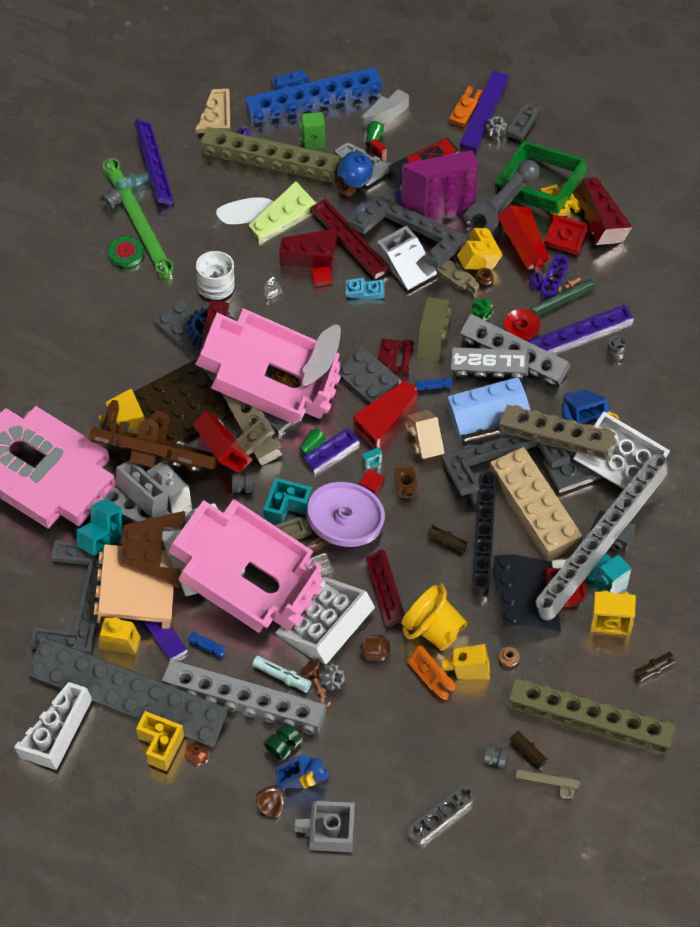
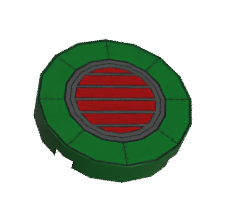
[108,236,144,268]

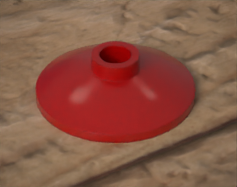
[504,309,541,340]

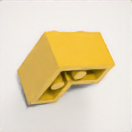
[457,228,503,270]
[136,711,184,771]

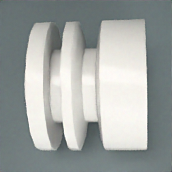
[196,251,235,300]

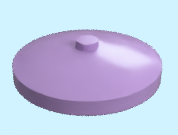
[307,482,385,547]

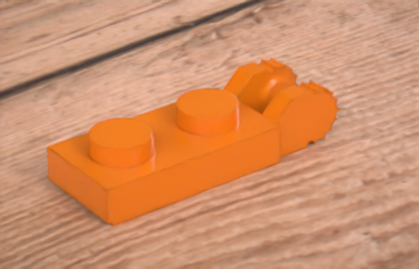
[449,86,483,128]
[407,646,456,700]

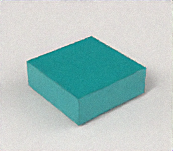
[362,447,382,469]

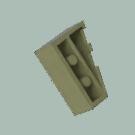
[417,297,452,362]

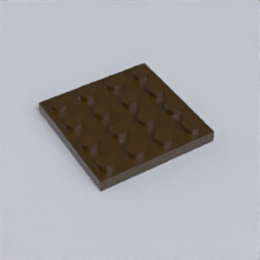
[133,359,234,444]

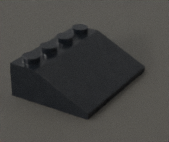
[493,554,561,637]

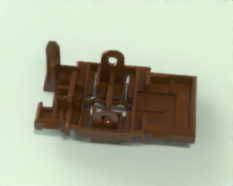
[88,400,222,471]

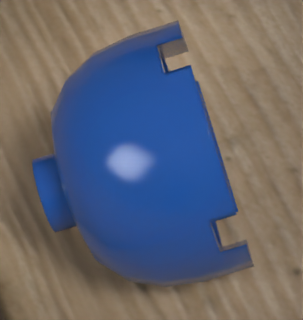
[337,152,373,187]

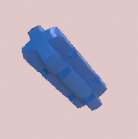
[415,377,452,391]
[188,632,226,658]

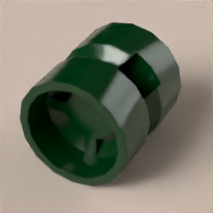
[263,722,302,762]

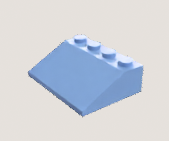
[447,377,530,449]

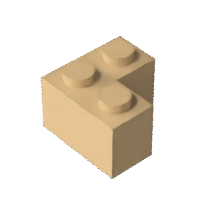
[405,410,445,459]

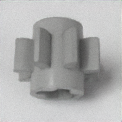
[486,116,507,138]
[319,664,345,690]

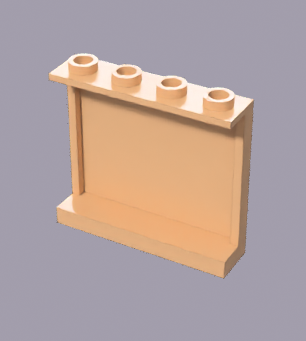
[94,544,173,629]

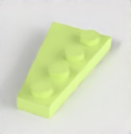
[249,182,316,241]

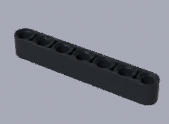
[471,471,496,598]

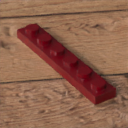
[311,199,390,279]

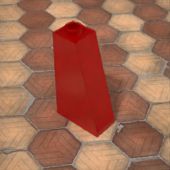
[497,205,549,270]
[353,380,418,448]
[193,411,253,473]

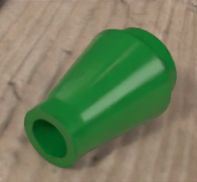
[365,121,384,148]
[299,428,326,455]

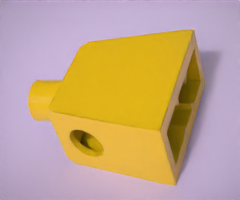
[98,389,145,430]
[98,617,140,655]
[442,644,490,680]

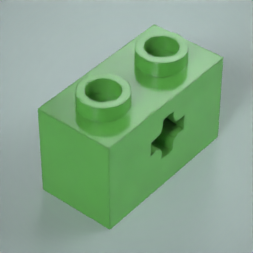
[299,112,325,150]

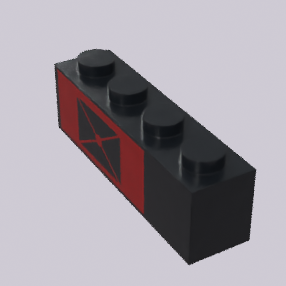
[388,137,459,190]

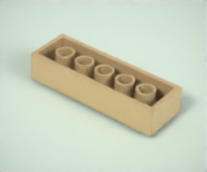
[489,447,583,561]

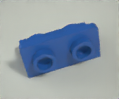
[271,69,309,90]

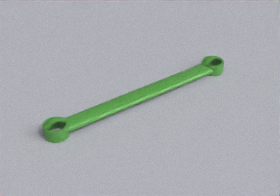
[103,158,174,278]

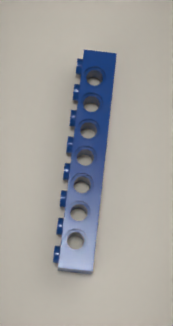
[245,67,382,124]

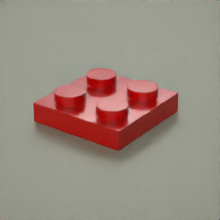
[544,214,589,255]

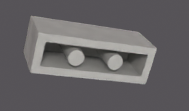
[115,461,169,518]

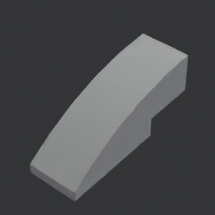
[361,89,409,129]

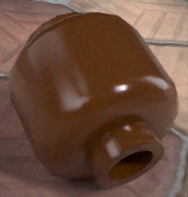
[359,635,390,661]

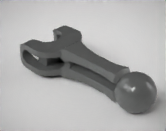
[463,160,540,238]

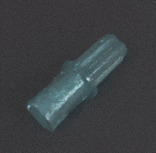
[116,172,150,190]

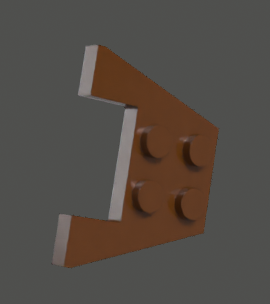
[121,511,185,588]

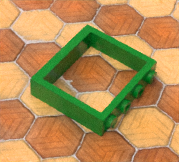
[494,141,587,214]

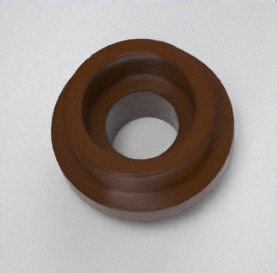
[476,268,494,285]

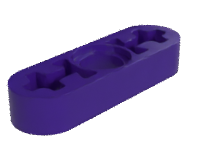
[540,255,569,299]

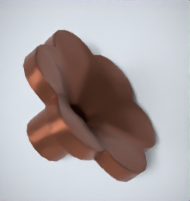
[299,659,321,679]
[184,741,210,766]

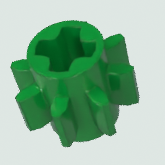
[471,298,493,320]

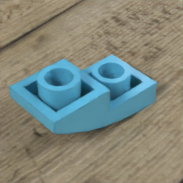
[346,278,384,299]

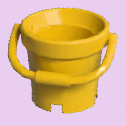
[401,583,468,651]

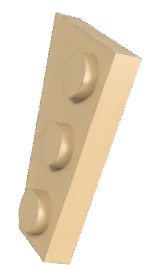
[196,89,230,134]

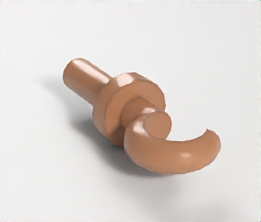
[558,277,581,293]
[313,678,331,708]

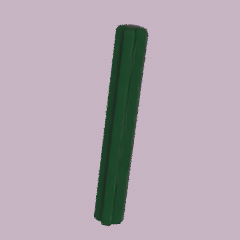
[531,279,595,316]

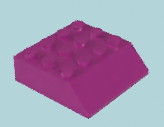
[401,150,478,221]

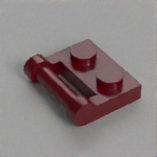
[378,338,414,376]

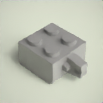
[146,461,191,514]
[294,801,355,853]

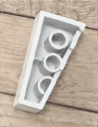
[14,682,92,770]

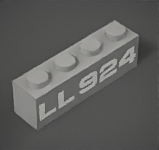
[451,348,529,379]

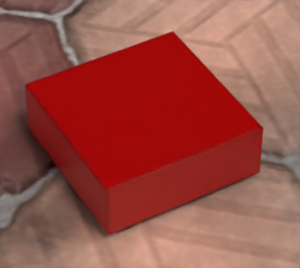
[370,138,387,162]
[311,266,332,287]
[359,469,385,495]

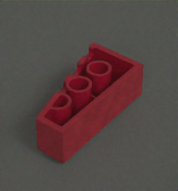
[574,177,632,245]

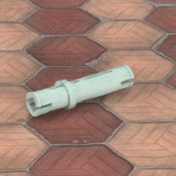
[252,656,312,693]

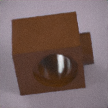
[394,466,418,498]

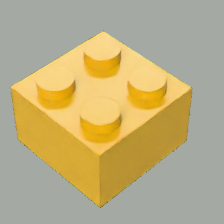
[590,591,636,635]

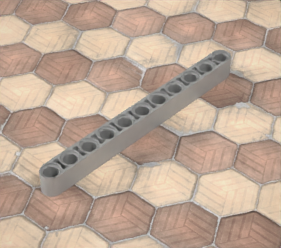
[536,454,668,620]

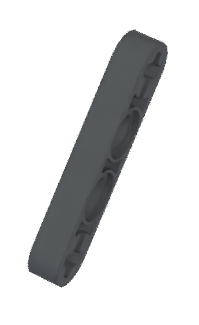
[407,785,475,845]

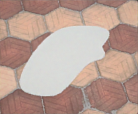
[216,198,274,224]
[302,325,341,386]

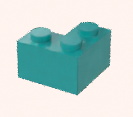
[263,478,312,525]
[77,498,122,556]
[586,553,632,594]

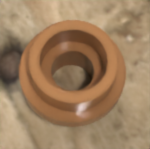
[499,647,520,667]

